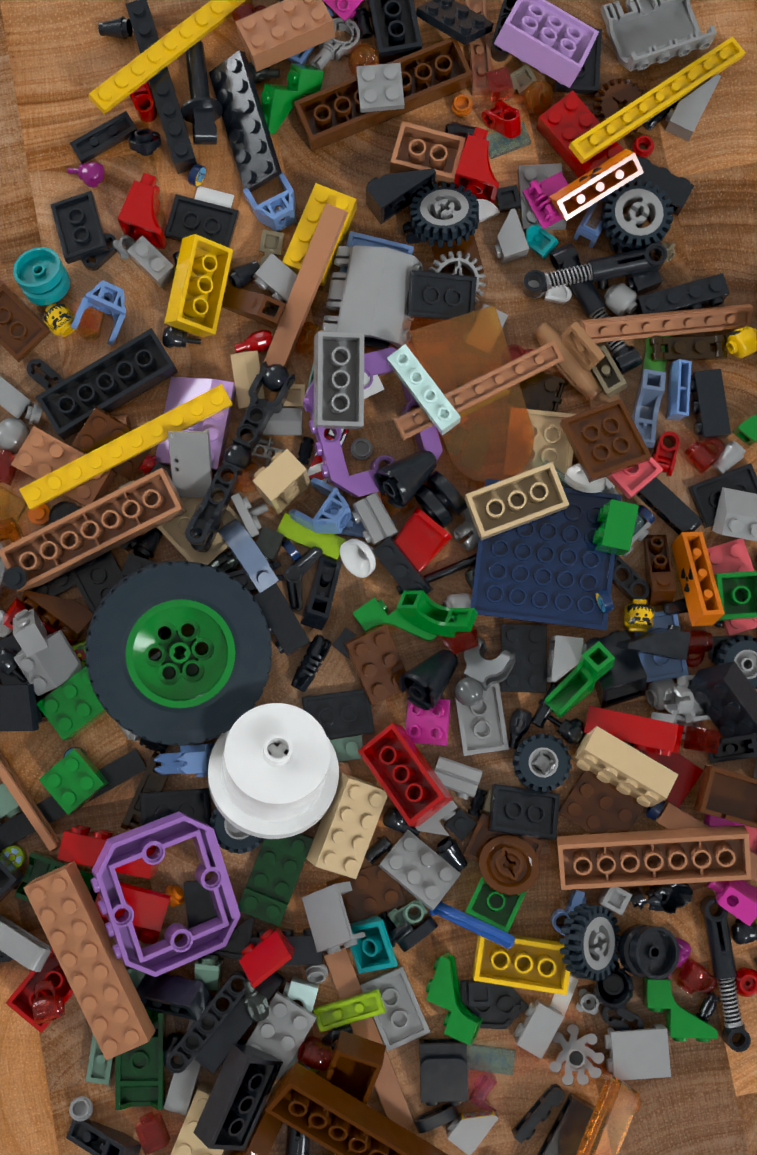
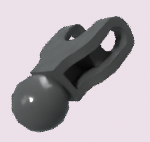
[455,637,516,706]

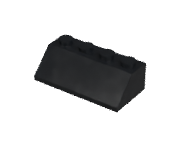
[193,1043,283,1151]

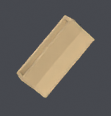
[231,351,265,411]

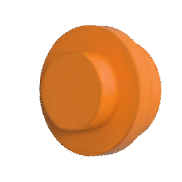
[451,94,473,117]
[28,504,50,525]
[163,885,184,907]

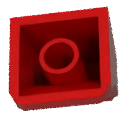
[454,127,499,203]
[118,173,167,249]
[394,508,452,573]

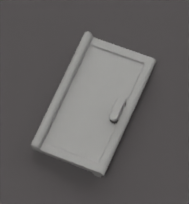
[168,429,213,498]

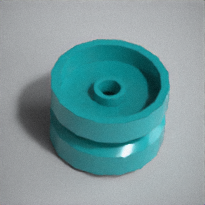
[13,247,71,306]

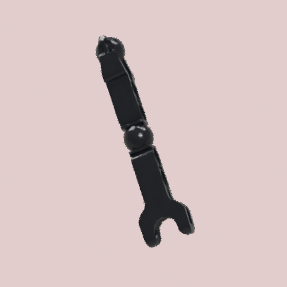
[185,361,296,552]

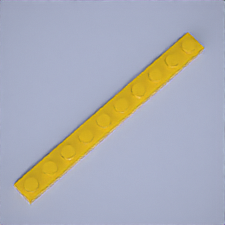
[89,0,251,114]
[569,36,746,164]
[19,384,233,510]

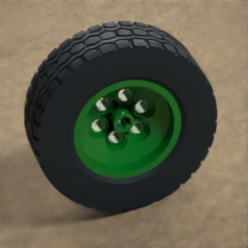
[85,561,272,746]

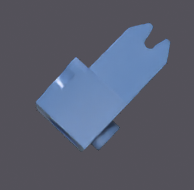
[243,172,297,232]
[70,280,126,346]
[289,478,352,534]
[154,743,215,777]

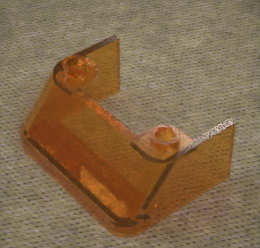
[576,1074,642,1155]

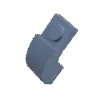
[632,369,666,448]
[218,519,279,593]

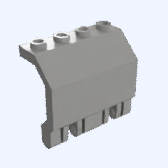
[601,0,717,71]
[321,245,423,349]

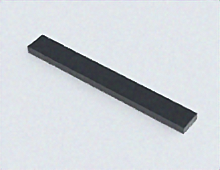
[0,749,147,851]

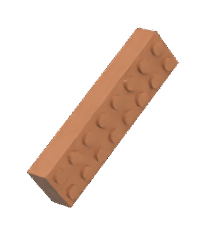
[0,468,187,592]
[557,825,752,890]
[24,861,156,1060]

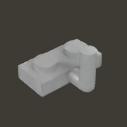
[231,493,269,538]

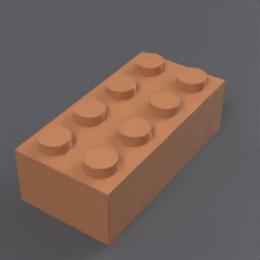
[235,0,335,72]
[11,426,117,506]

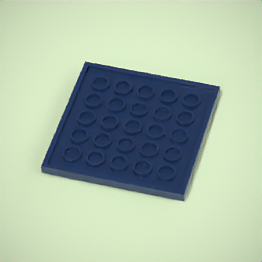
[470,478,622,631]

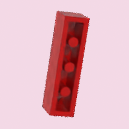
[584,706,684,756]

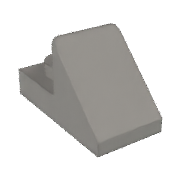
[415,800,457,836]

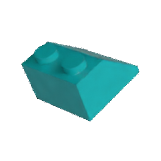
[350,916,398,974]

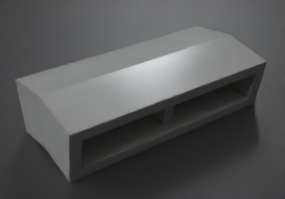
[246,407,303,436]

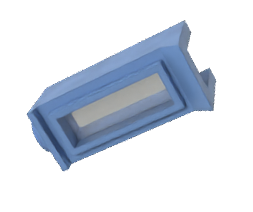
[573,193,611,248]

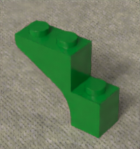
[261,63,324,134]
[352,597,437,642]
[544,641,615,719]
[426,952,483,1046]
[643,977,718,1042]

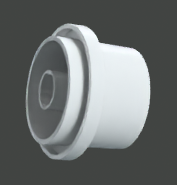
[208,703,339,839]

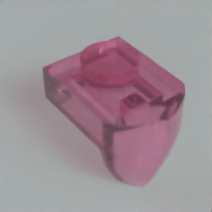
[469,1071,497,1112]

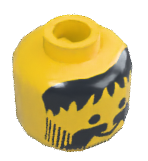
[43,303,75,337]
[726,326,757,358]
[624,599,654,633]

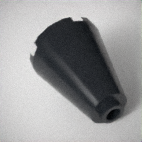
[374,450,437,508]
[398,649,458,710]

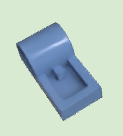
[550,889,587,936]

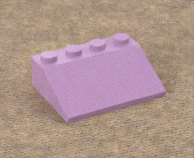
[494,0,599,88]
[155,377,236,473]

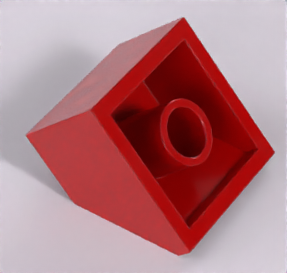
[239,928,295,988]

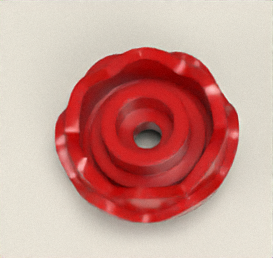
[734,967,757,997]

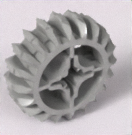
[428,251,486,303]

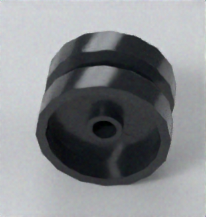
[414,471,468,528]
[618,924,679,980]

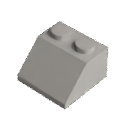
[712,487,757,541]
[14,630,84,696]
[547,635,586,683]

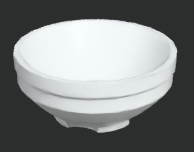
[564,463,606,493]
[340,539,376,578]

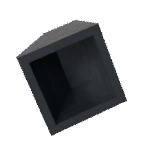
[584,630,647,708]

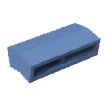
[666,359,692,420]

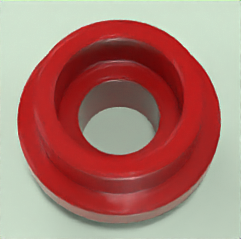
[632,135,654,158]
[138,454,157,475]

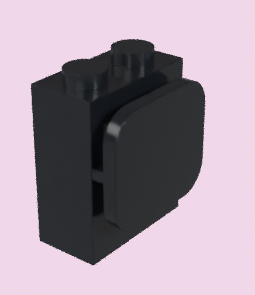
[419,1038,469,1106]

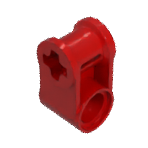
[130,81,157,123]
[481,100,522,138]
[652,431,680,476]

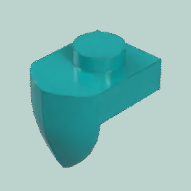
[525,225,559,260]

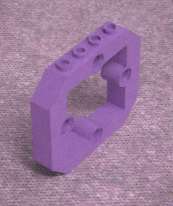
[303,347,443,498]
[90,811,241,977]

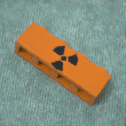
[549,149,644,221]
[671,532,725,626]

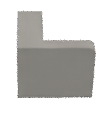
[597,887,632,915]

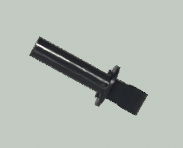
[181,40,223,145]

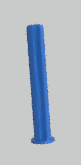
[429,900,515,949]

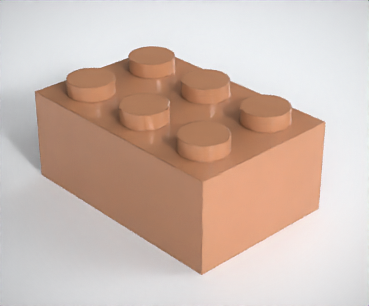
[390,121,466,187]

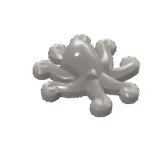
[549,1024,605,1086]

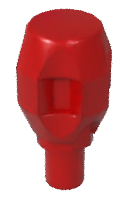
[234,330,273,353]

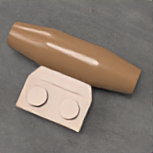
[534,321,605,401]

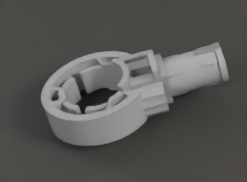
[310,17,360,70]

